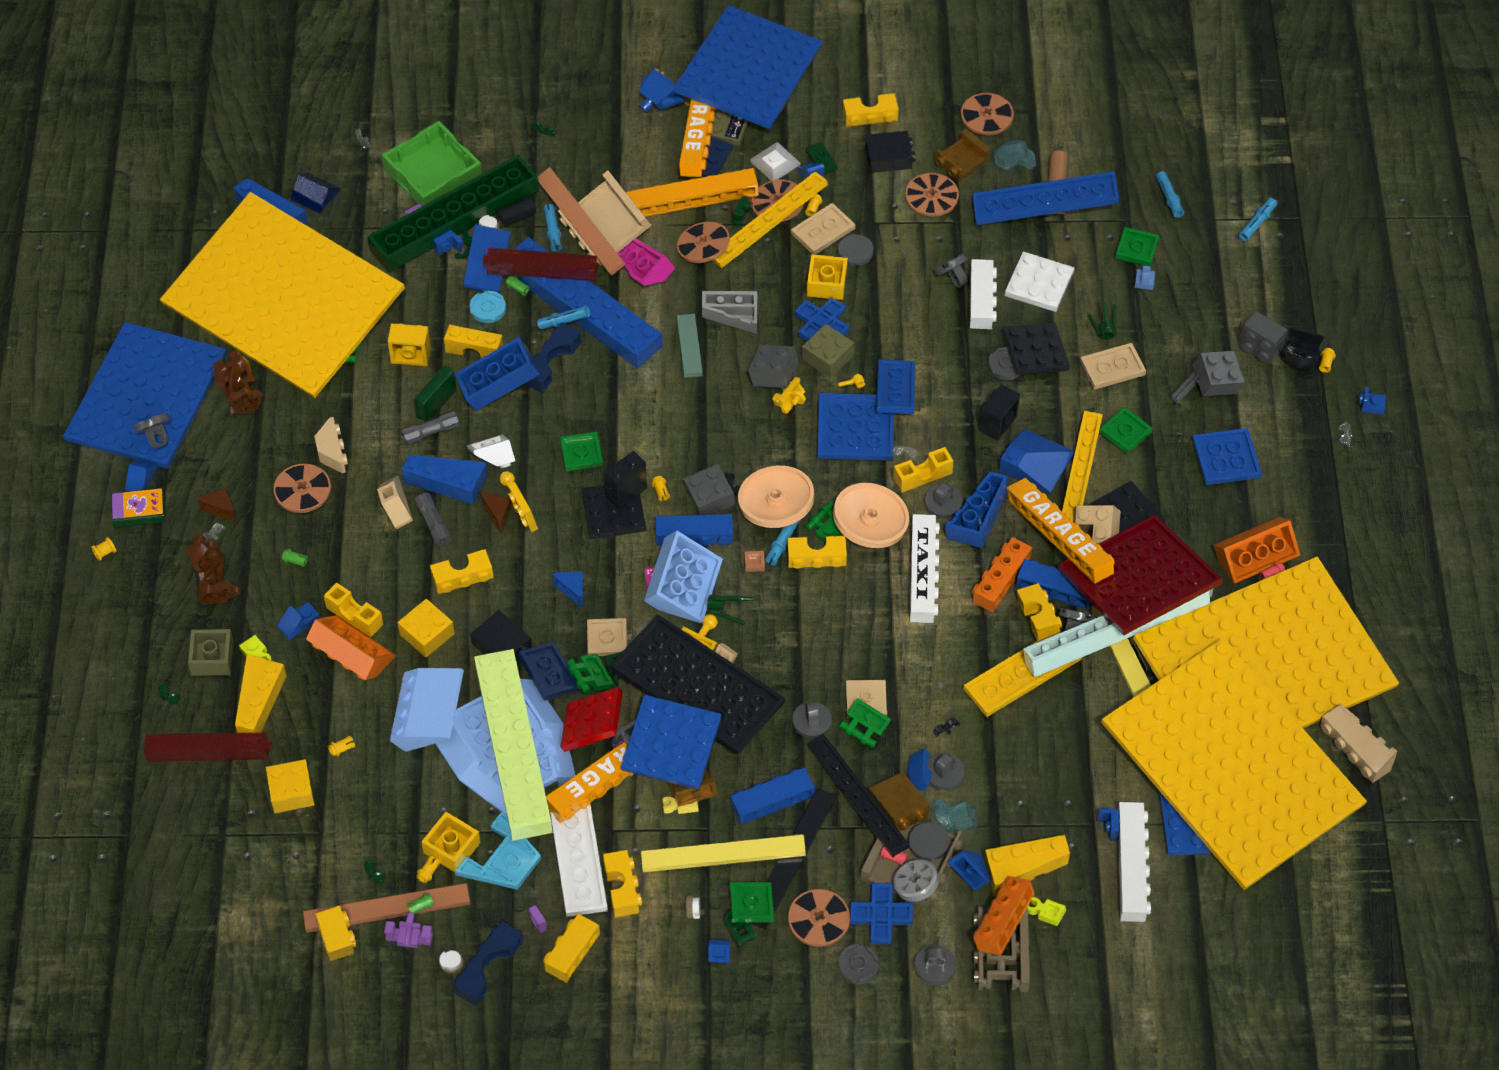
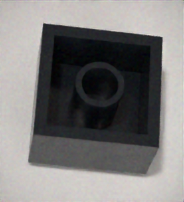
[978,384,1021,441]

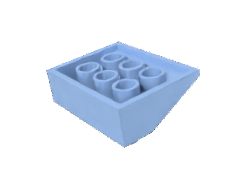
[644,531,723,623]
[390,668,464,752]

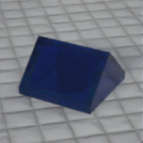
[291,174,340,214]

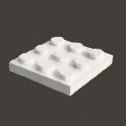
[1005,252,1074,312]

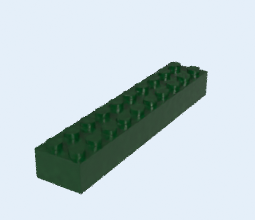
[367,155,539,273]

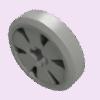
[893,859,939,902]

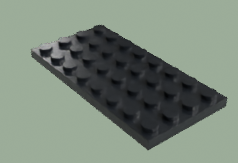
[610,614,786,755]

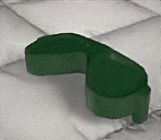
[533,120,556,136]
[157,683,180,704]
[364,860,386,883]

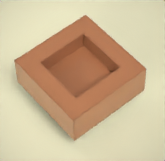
[744,551,765,572]

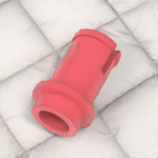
[1259,562,1285,580]
[880,847,908,865]

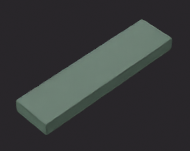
[677,314,703,378]

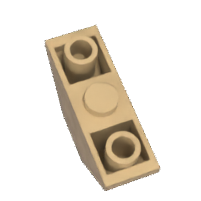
[314,417,348,473]
[377,476,413,529]

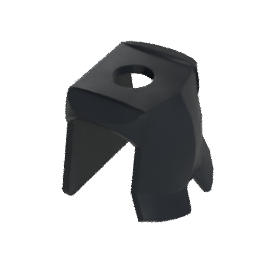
[1281,328,1324,370]

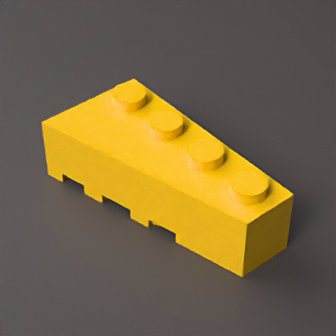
[235,654,287,742]
[984,835,1070,897]

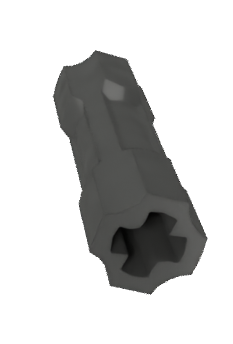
[401,410,459,445]
[415,493,452,547]

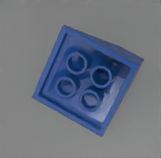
[999,429,1075,494]

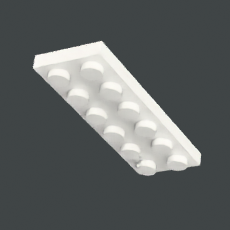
[550,805,607,917]

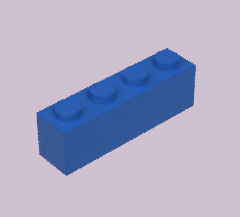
[655,514,733,546]
[1016,559,1092,611]
[731,768,815,825]

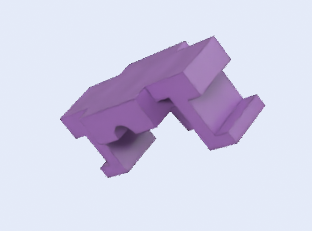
[384,913,433,948]

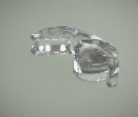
[355,129,371,149]
[1339,422,1353,446]
[893,446,919,459]
[202,523,225,543]

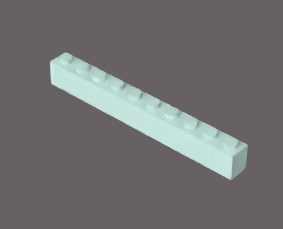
[1024,591,1210,677]

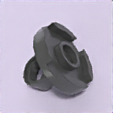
[934,252,969,288]
[133,413,171,448]
[925,483,963,519]
[1059,608,1098,631]
[792,702,832,740]
[927,753,965,791]
[914,945,956,986]

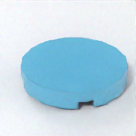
[469,290,506,323]

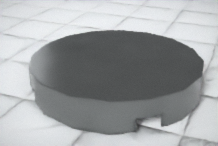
[838,234,874,266]
[988,347,1021,380]
[908,822,950,862]
[838,944,879,984]

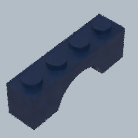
[524,322,582,394]
[454,921,523,1006]

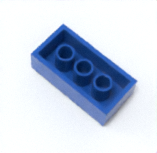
[455,337,540,411]

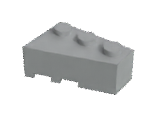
[702,291,757,334]

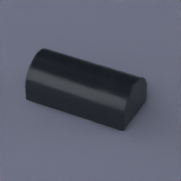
[496,196,536,227]

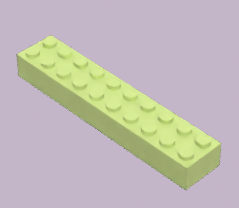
[474,649,553,841]

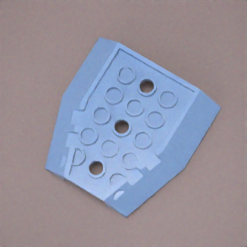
[435,679,576,815]

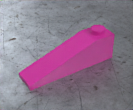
[617,238,675,286]

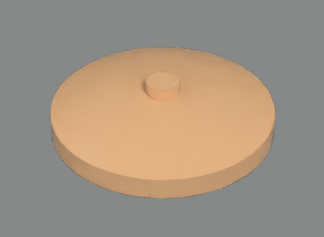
[738,466,815,528]
[833,483,909,548]

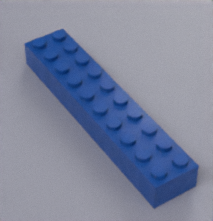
[503,237,662,369]

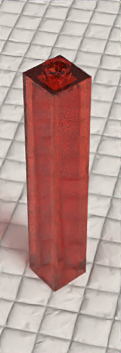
[483,248,598,281]
[144,733,272,762]

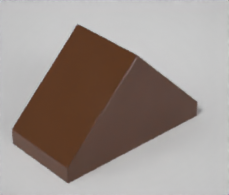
[198,488,236,522]
[481,493,511,532]

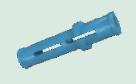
[1156,171,1185,218]
[1239,198,1277,241]
[543,204,562,252]
[537,306,590,330]
[765,520,800,566]

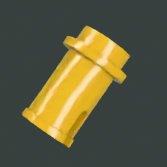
[805,194,822,217]
[1319,348,1336,373]
[651,476,670,501]
[328,735,355,757]
[417,856,440,883]

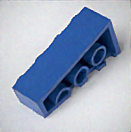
[233,178,308,225]
[402,455,488,504]
[945,471,1009,549]

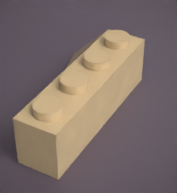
[1320,704,1398,783]

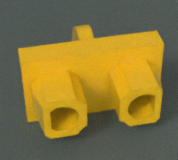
[772,377,806,414]

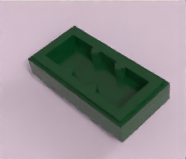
[806,142,837,175]

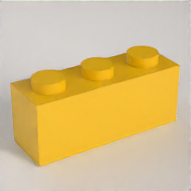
[544,914,600,983]

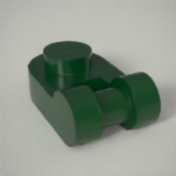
[732,195,753,227]
[724,910,757,948]

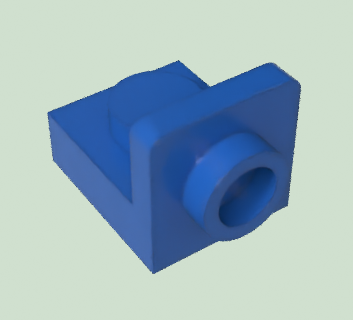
[433,230,463,255]
[1359,387,1386,415]
[1097,808,1119,841]

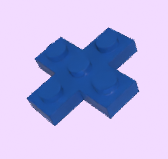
[795,297,850,341]
[850,883,913,944]

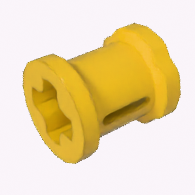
[91,537,117,561]

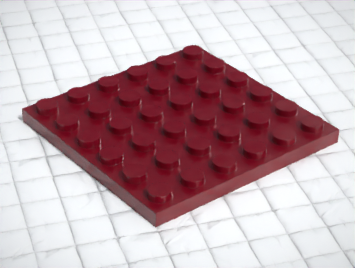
[1058,515,1222,636]

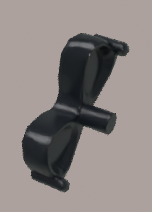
[725,472,741,496]
[934,718,960,737]

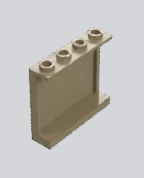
[861,822,963,908]

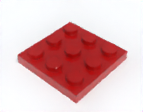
[560,687,623,752]

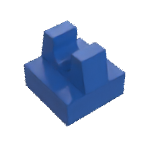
[708,939,730,963]

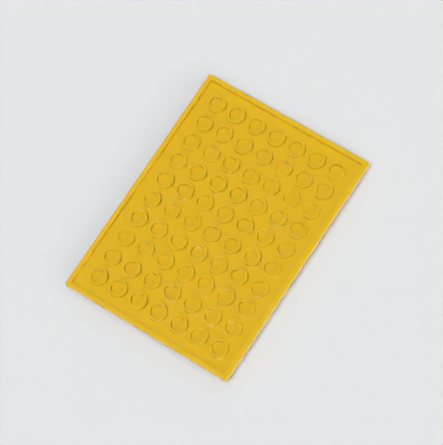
[160,192,405,398]
[1133,557,1399,728]
[1101,638,1367,890]

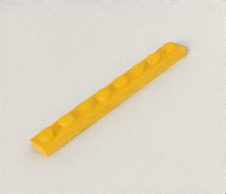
[711,172,828,268]
[1062,411,1103,523]

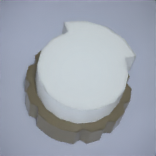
[479,215,500,229]
[686,895,700,919]
[440,951,464,975]

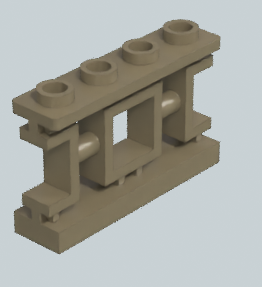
[973,907,1030,992]

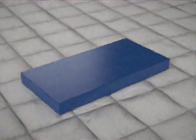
[463,224,510,293]
[876,359,915,414]

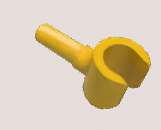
[838,374,865,388]

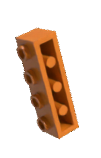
[972,537,1033,613]
[974,876,1035,956]

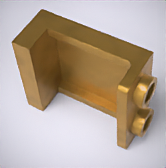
[935,129,991,182]
[667,770,717,807]
[869,772,929,831]

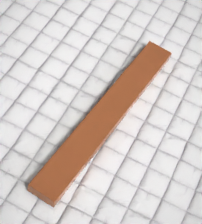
[538,167,626,276]
[303,883,470,933]

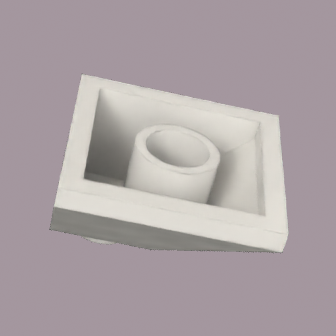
[750,142,800,181]
[467,435,515,468]

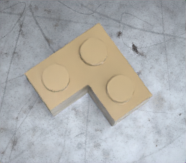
[1075,506,1121,544]

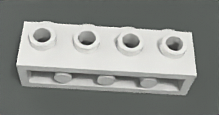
[970,259,997,329]

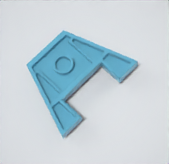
[455,811,541,890]

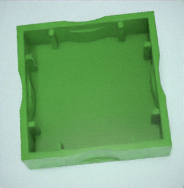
[382,121,482,206]

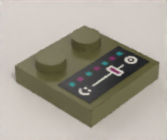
[709,109,749,146]

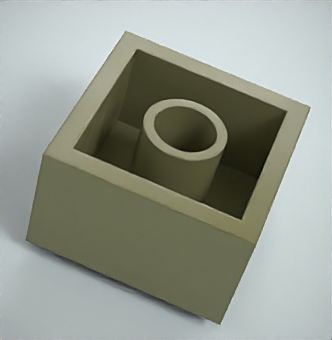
[802,324,854,379]
[188,629,234,676]

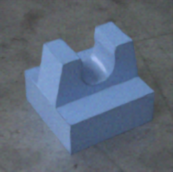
[1135,266,1155,290]

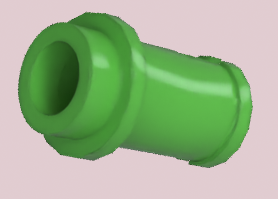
[506,275,530,296]
[282,549,308,567]
[407,893,434,914]

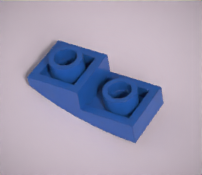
[908,749,932,791]

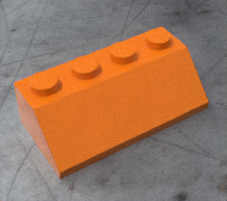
[1214,517,1300,584]
[306,615,396,680]

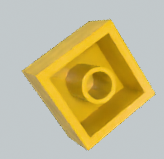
[807,254,848,300]
[388,324,431,366]
[397,599,455,658]
[266,759,314,813]
[422,812,481,872]
[316,906,356,961]

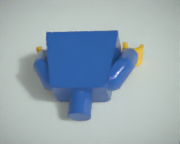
[640,68,691,113]

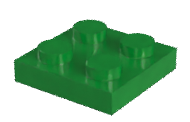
[1115,227,1160,267]
[1099,407,1153,454]
[560,432,603,472]
[729,882,774,922]

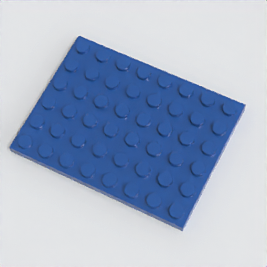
[674,5,823,129]
[63,322,227,469]

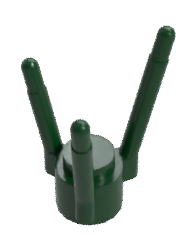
[1088,296,1117,340]
[707,595,755,625]

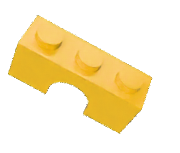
[843,93,899,127]
[444,325,504,358]
[893,447,953,493]
[787,536,847,569]
[430,549,493,594]
[324,583,383,637]
[1017,583,1062,642]
[603,850,642,918]

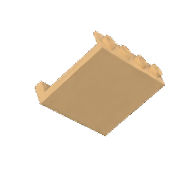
[558,171,651,266]

